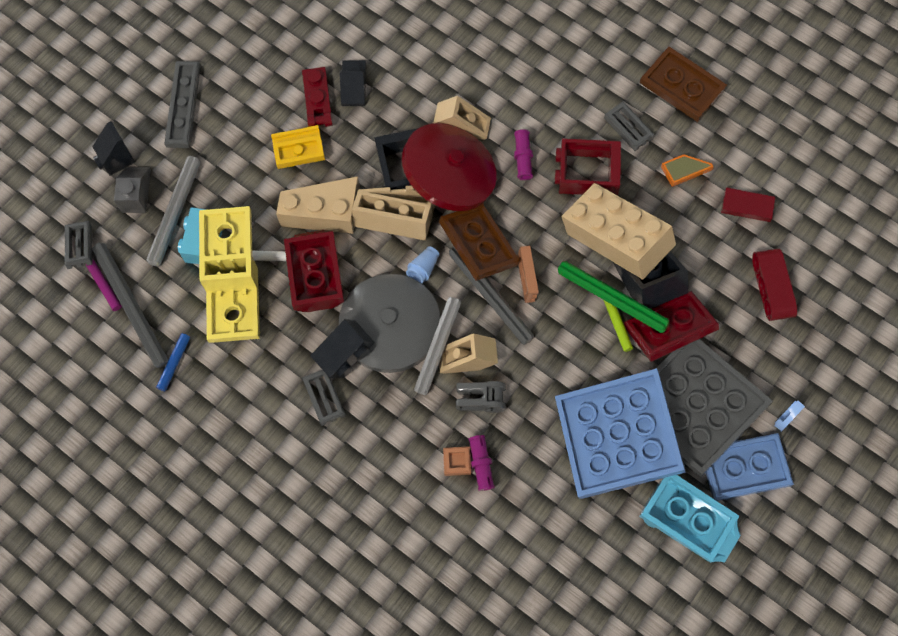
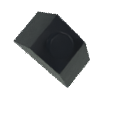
[92,121,136,176]

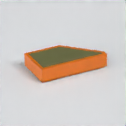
[661,154,714,187]

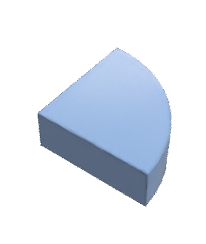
[774,401,805,432]

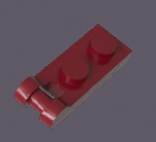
[302,67,333,127]

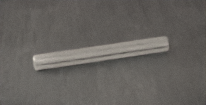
[146,156,200,267]

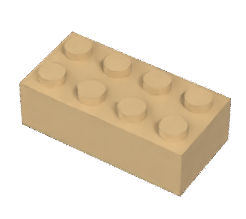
[561,183,676,279]

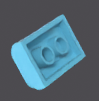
[639,475,741,563]

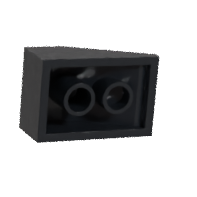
[612,251,688,309]

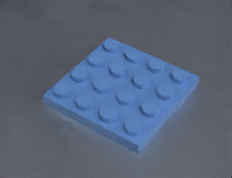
[555,368,686,499]

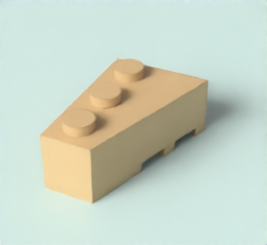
[352,186,436,241]

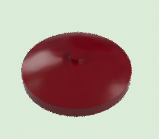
[402,123,497,211]

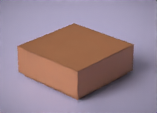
[443,447,471,476]

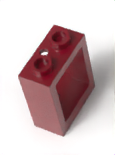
[555,139,621,196]

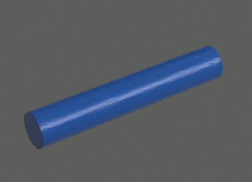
[156,333,191,392]

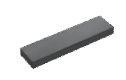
[164,61,201,148]

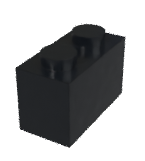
[310,319,375,378]

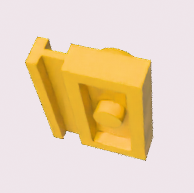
[271,125,325,169]

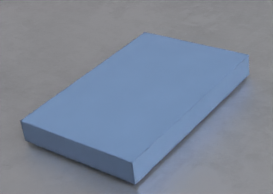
[706,433,794,501]

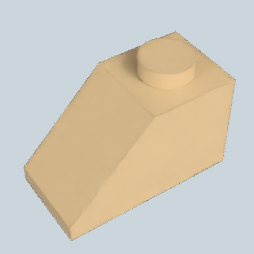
[433,95,491,140]
[439,333,498,374]

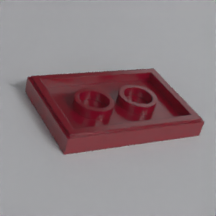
[624,290,719,362]

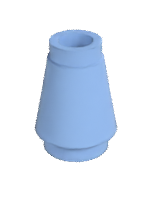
[406,246,440,284]

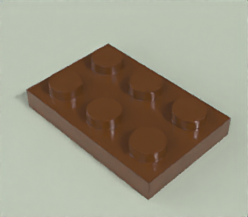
[640,46,727,122]
[439,204,520,281]

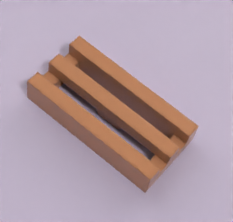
[517,246,539,303]

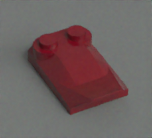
[284,230,344,312]

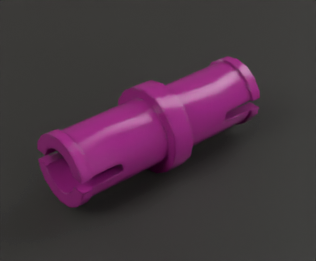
[514,129,533,180]
[468,435,495,491]

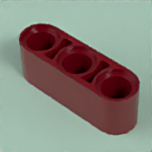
[752,248,797,321]

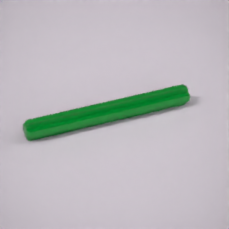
[558,261,669,333]

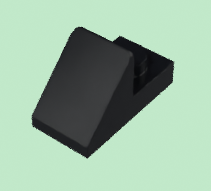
[340,60,367,106]

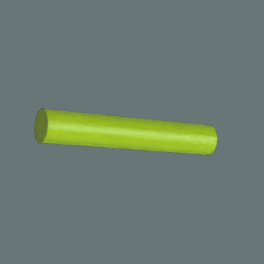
[603,300,633,352]

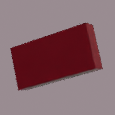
[721,187,775,222]

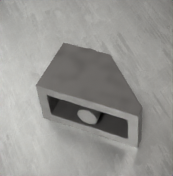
[114,167,151,213]

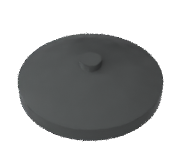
[339,274,440,373]

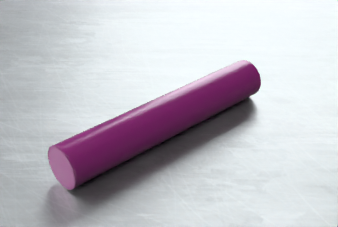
[86,260,122,311]

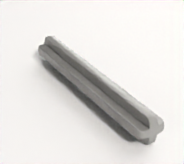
[414,297,461,395]

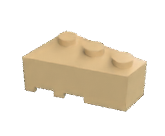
[276,177,360,234]

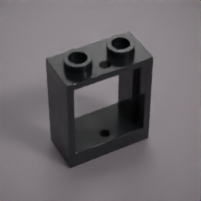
[374,128,418,190]

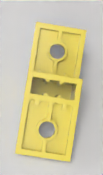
[199,206,260,343]

